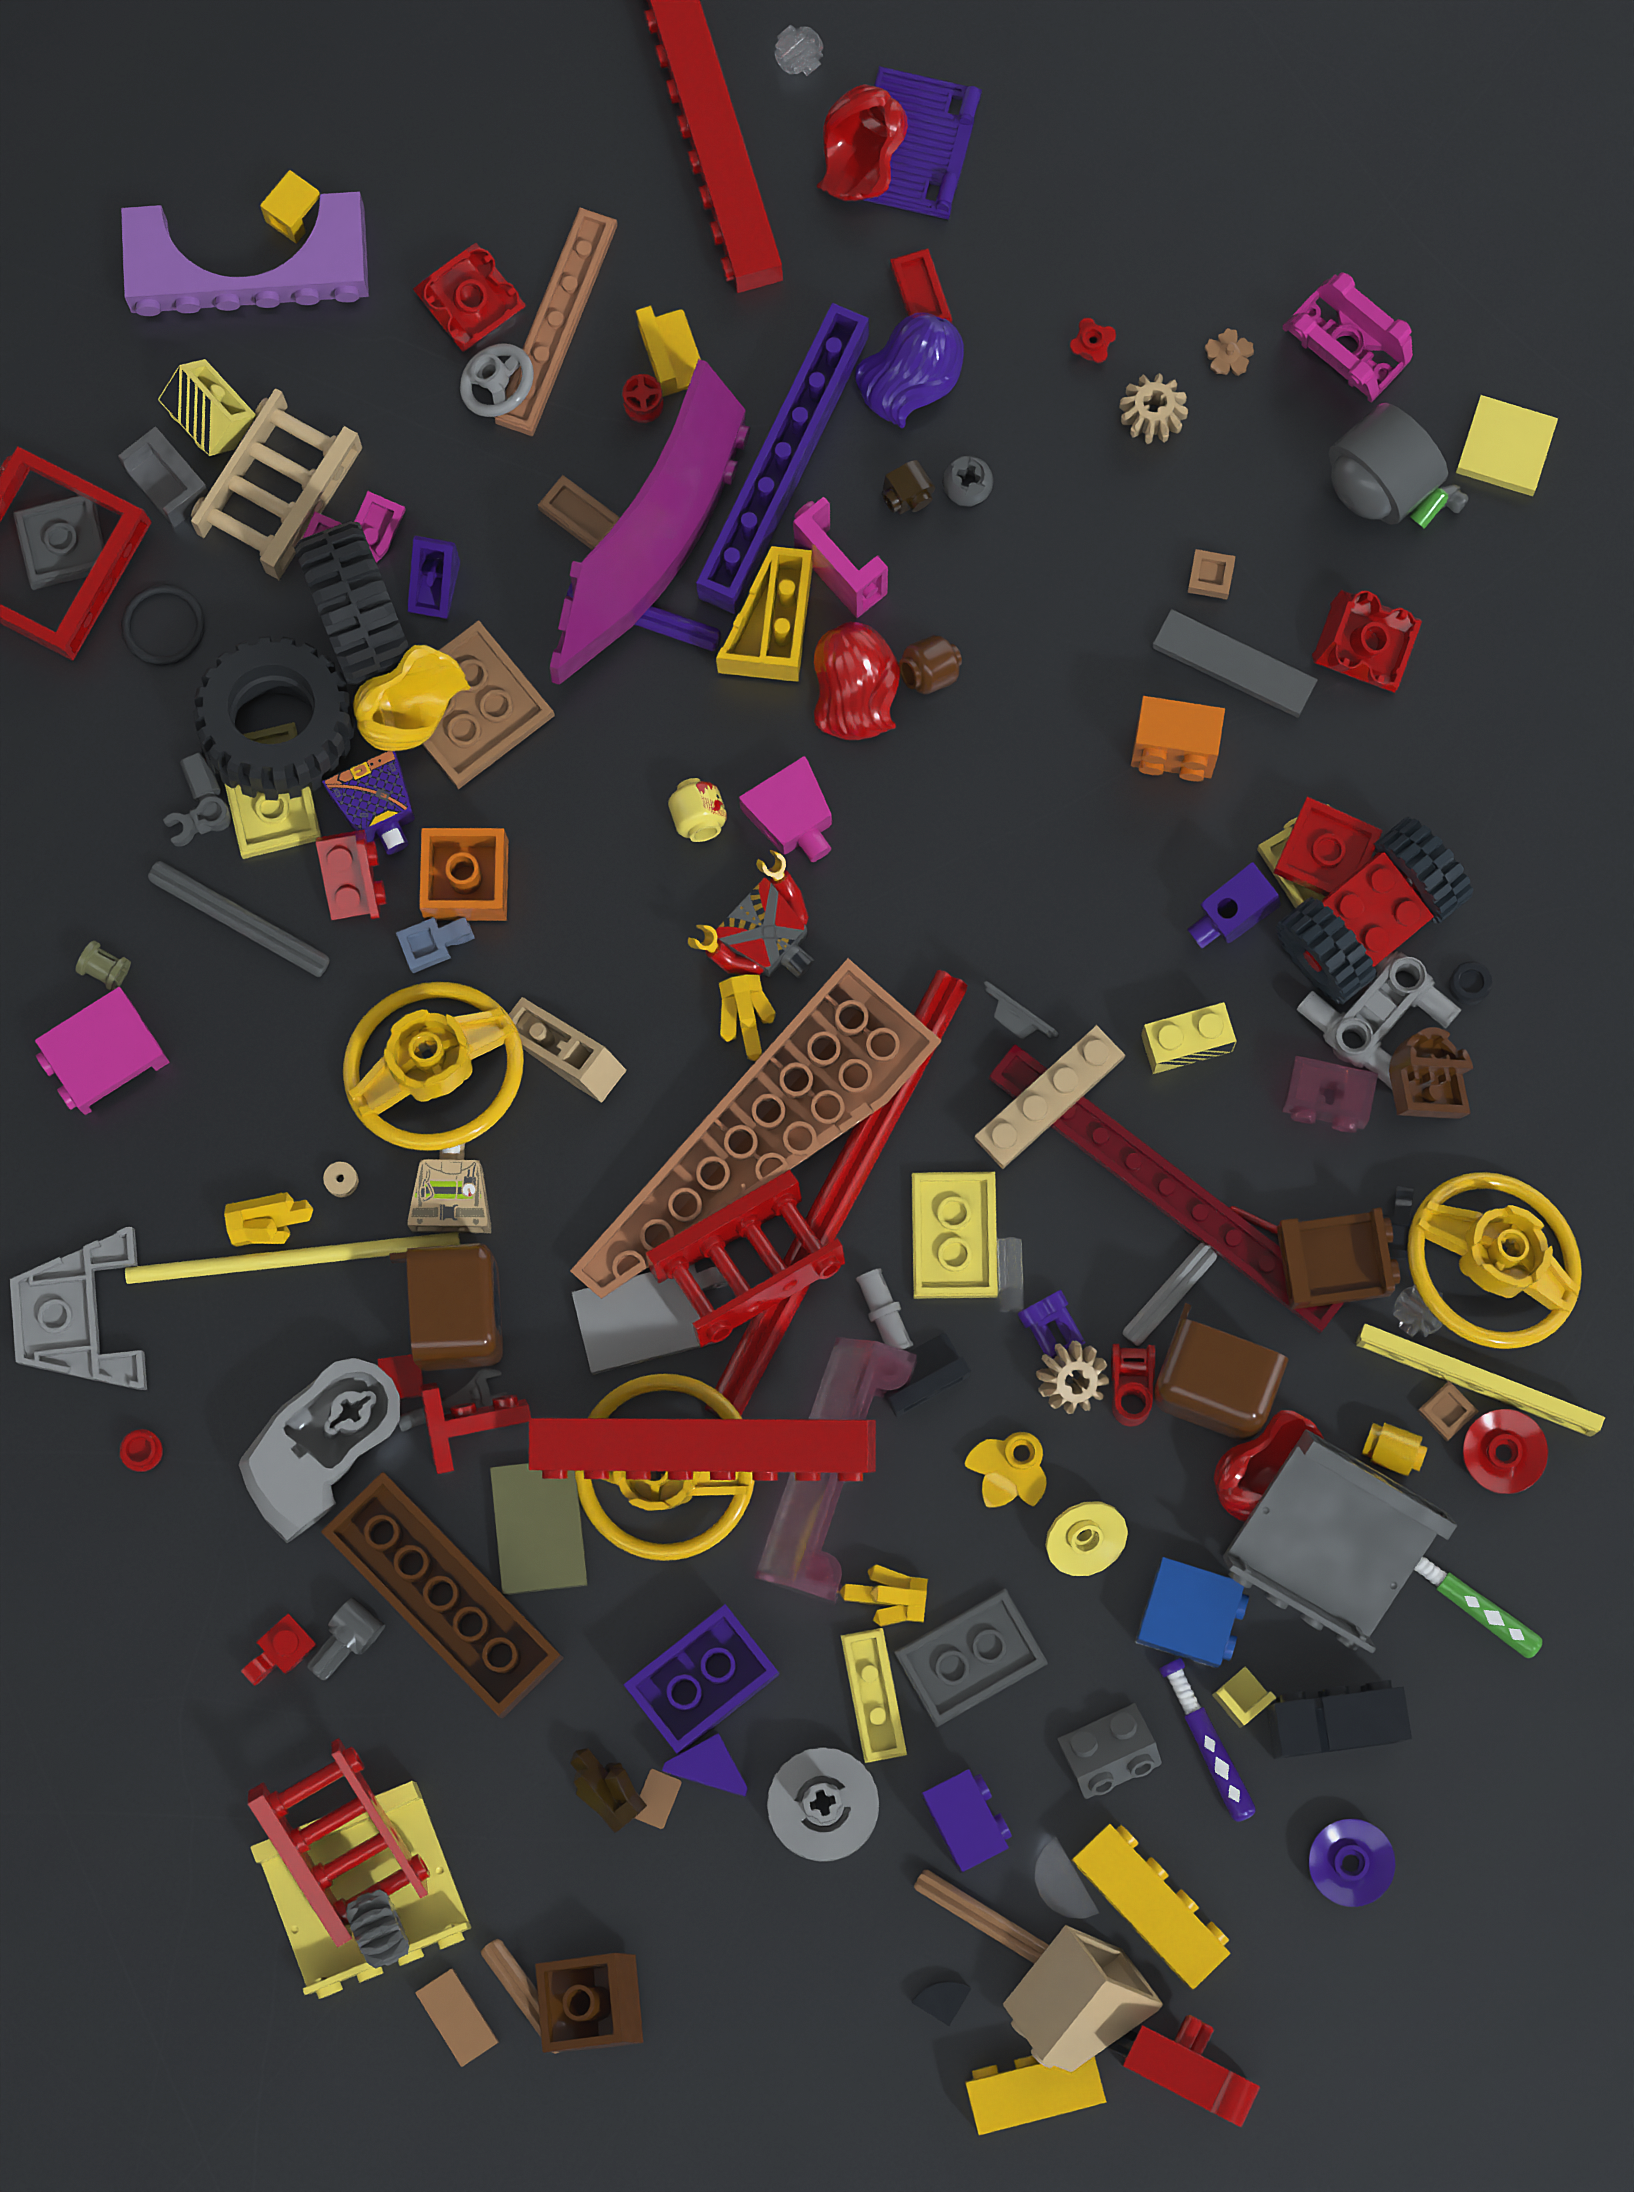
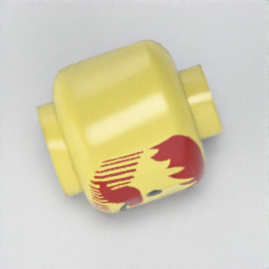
[668,778,727,842]

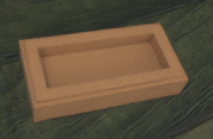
[538,475,620,550]
[415,1968,499,2067]

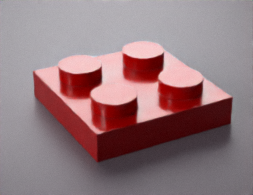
[1273,796,1383,897]

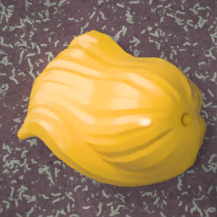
[353,645,471,751]

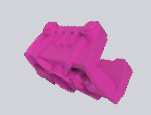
[1283,272,1413,403]

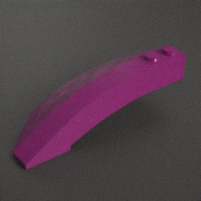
[550,359,751,685]

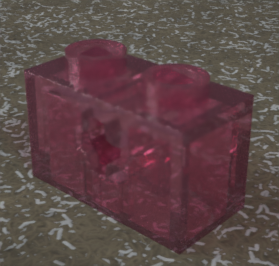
[1282,1056,1378,1133]

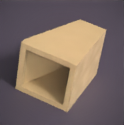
[1003,1925,1163,2072]

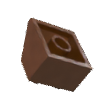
[535,1953,643,2053]

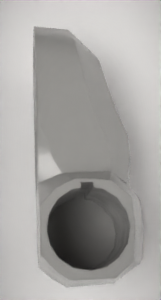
[239,1358,400,1543]

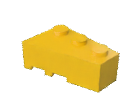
[716,546,813,682]

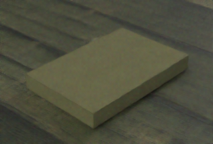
[490,1463,588,1595]

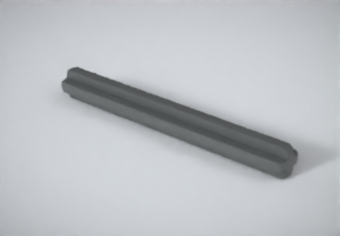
[148,861,330,977]

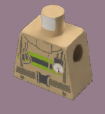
[408,1143,491,1233]

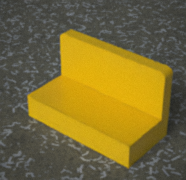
[636,306,701,397]

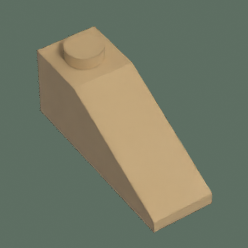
[509,997,626,1103]

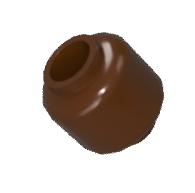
[899,635,962,694]

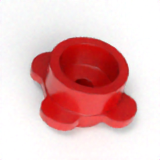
[1070,318,1116,363]

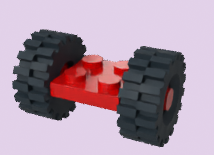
[1275,817,1473,1004]

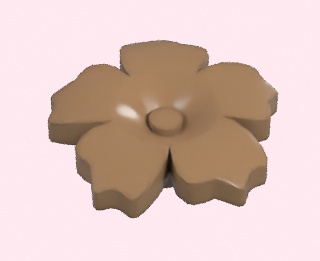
[1205,328,1254,376]

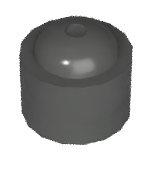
[1328,403,1448,525]

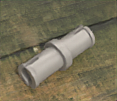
[856,1268,913,1356]

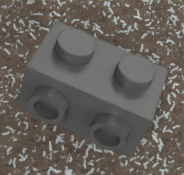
[1057,1703,1162,1799]

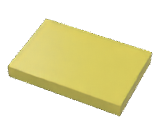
[225,722,322,859]
[912,1172,998,1299]

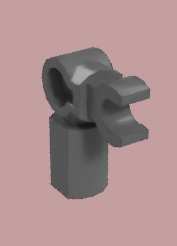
[163,753,232,846]

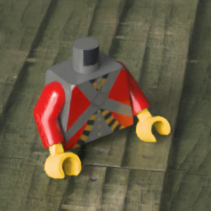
[688,850,815,978]

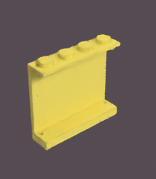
[250,1781,471,1999]

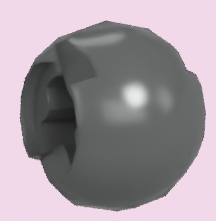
[942,455,994,507]

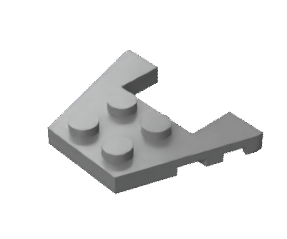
[10,1227,147,1390]

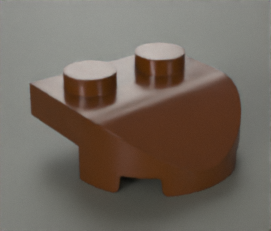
[1389,1027,1474,1119]

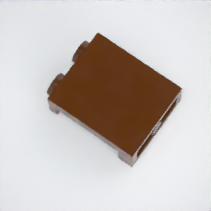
[1277,1207,1400,1310]

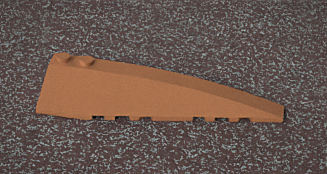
[570,958,942,1299]

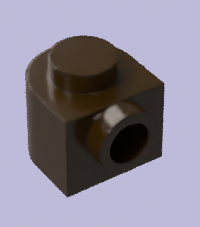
[882,460,935,515]

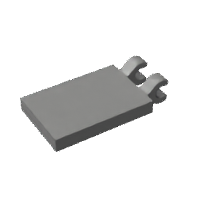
[572,1264,728,1375]

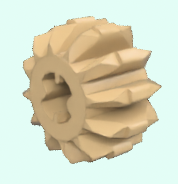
[1119,373,1188,444]
[1036,1341,1109,1414]

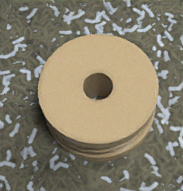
[323,1162,359,1197]

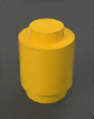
[1362,1423,1428,1476]

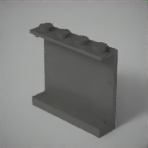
[1223,1429,1457,1654]

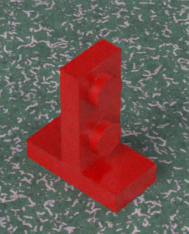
[420,1382,531,1474]

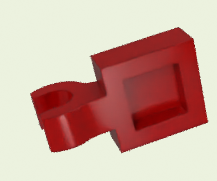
[241,1613,318,1686]

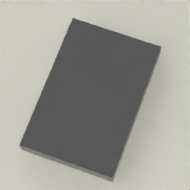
[894,1589,1048,1728]

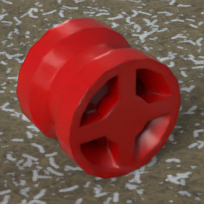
[622,374,664,423]

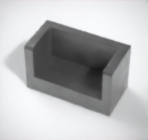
[118,426,209,528]

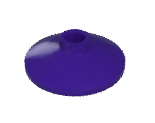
[1308,1819,1396,1907]

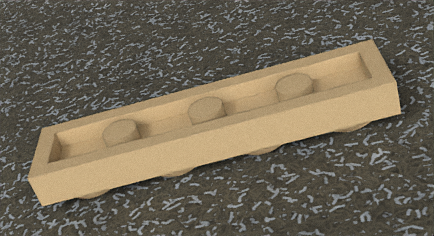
[974,1025,1125,1169]

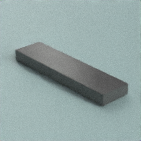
[1152,609,1318,718]

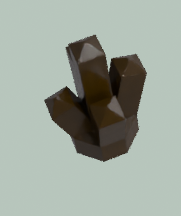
[570,1748,647,1833]

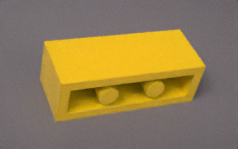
[965,2055,1107,2135]

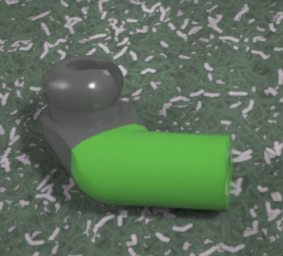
[1409,484,1468,529]

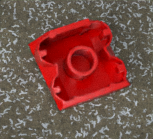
[413,243,526,352]
[1312,590,1422,693]

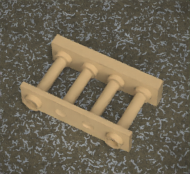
[191,388,362,580]

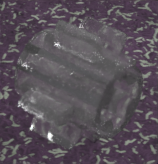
[775,25,823,76]
[1393,1284,1443,1337]

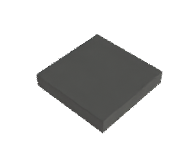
[13,495,105,590]

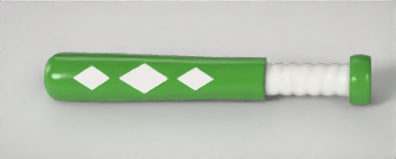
[1414,1557,1542,1658]

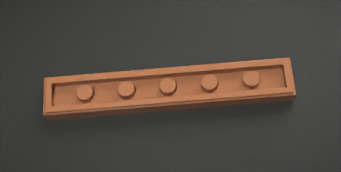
[495,207,617,436]

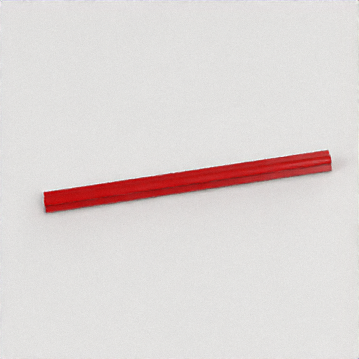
[704,970,968,1419]

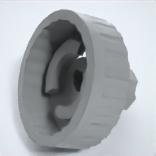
[767,1747,879,1862]

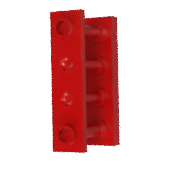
[646,1170,845,1347]
[248,1738,431,1948]

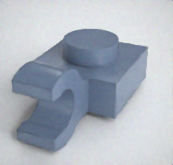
[396,917,475,973]

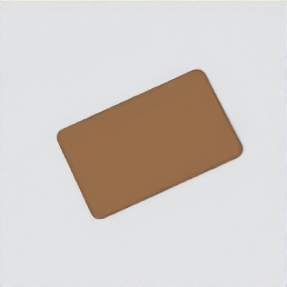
[635,1769,682,1829]

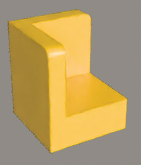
[260,170,320,244]

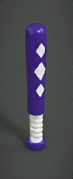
[1159,1658,1256,1822]

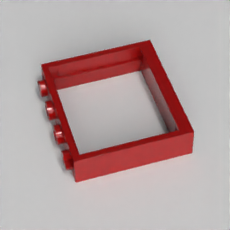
[0,446,152,661]

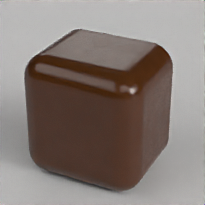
[1154,1303,1289,1440]

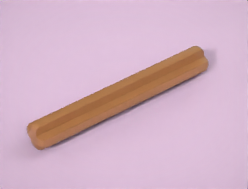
[914,1870,1049,1964]

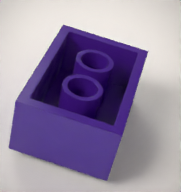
[623,1604,779,1755]

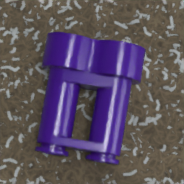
[1017,1290,1086,1359]

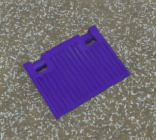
[864,66,982,220]

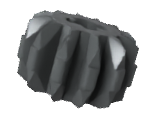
[346,1889,409,1969]

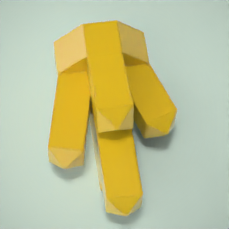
[719,975,776,1061]
[224,1192,313,1247]
[839,1564,928,1627]

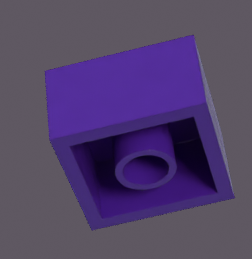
[921,1769,1012,1873]

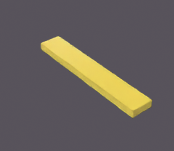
[1355,1324,1605,1437]

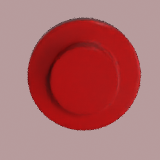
[120,1429,163,1472]

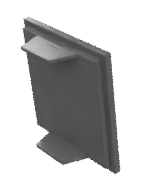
[984,981,1059,1039]

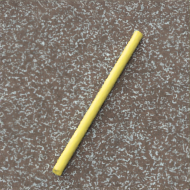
[125,1232,460,1284]

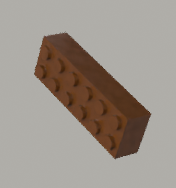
[321,1472,564,1719]

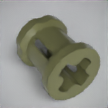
[76,940,131,991]

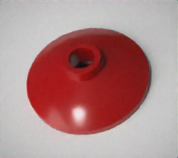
[1463,1409,1548,1494]

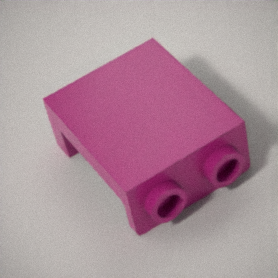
[793,497,888,619]
[35,986,170,1115]

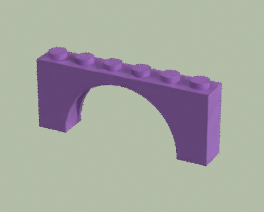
[121,191,369,316]

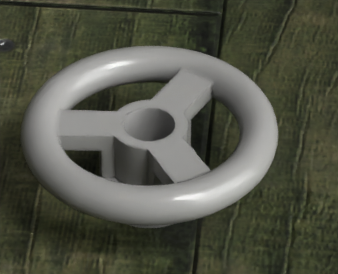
[460,344,534,417]

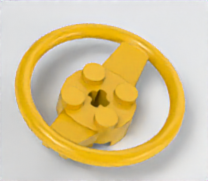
[343,982,524,1151]
[1407,1172,1582,1349]
[575,1373,755,1561]

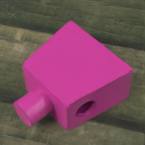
[739,756,832,862]

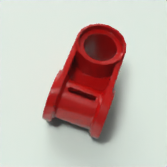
[1111,1344,1155,1427]

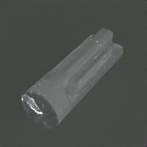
[997,1237,1024,1312]

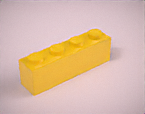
[1070,1824,1231,1990]

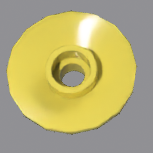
[1045,1501,1128,1576]

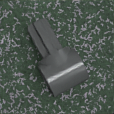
[308,1597,385,1681]

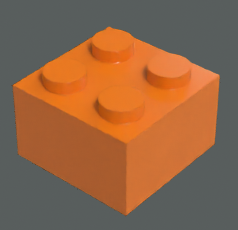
[1131,696,1225,781]
[420,828,509,921]

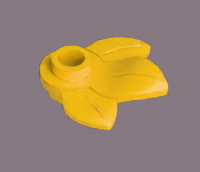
[965,1432,1047,1508]

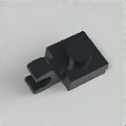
[1383,1186,1414,1261]

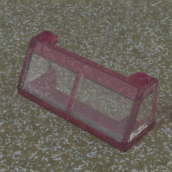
[755,1337,917,1606]

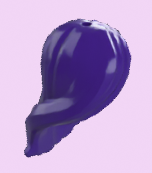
[855,312,964,428]

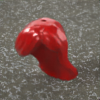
[817,84,908,201]
[814,622,900,740]
[1214,1410,1324,1522]

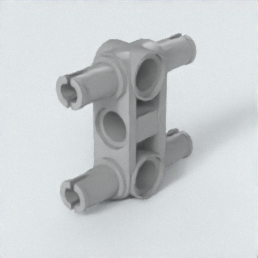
[1297,951,1462,1089]

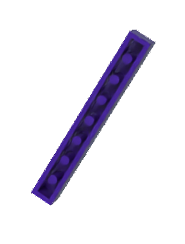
[696,303,869,614]

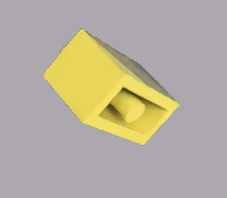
[158,359,257,456]
[1141,1002,1237,1074]

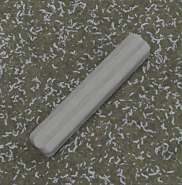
[1123,1243,1217,1347]

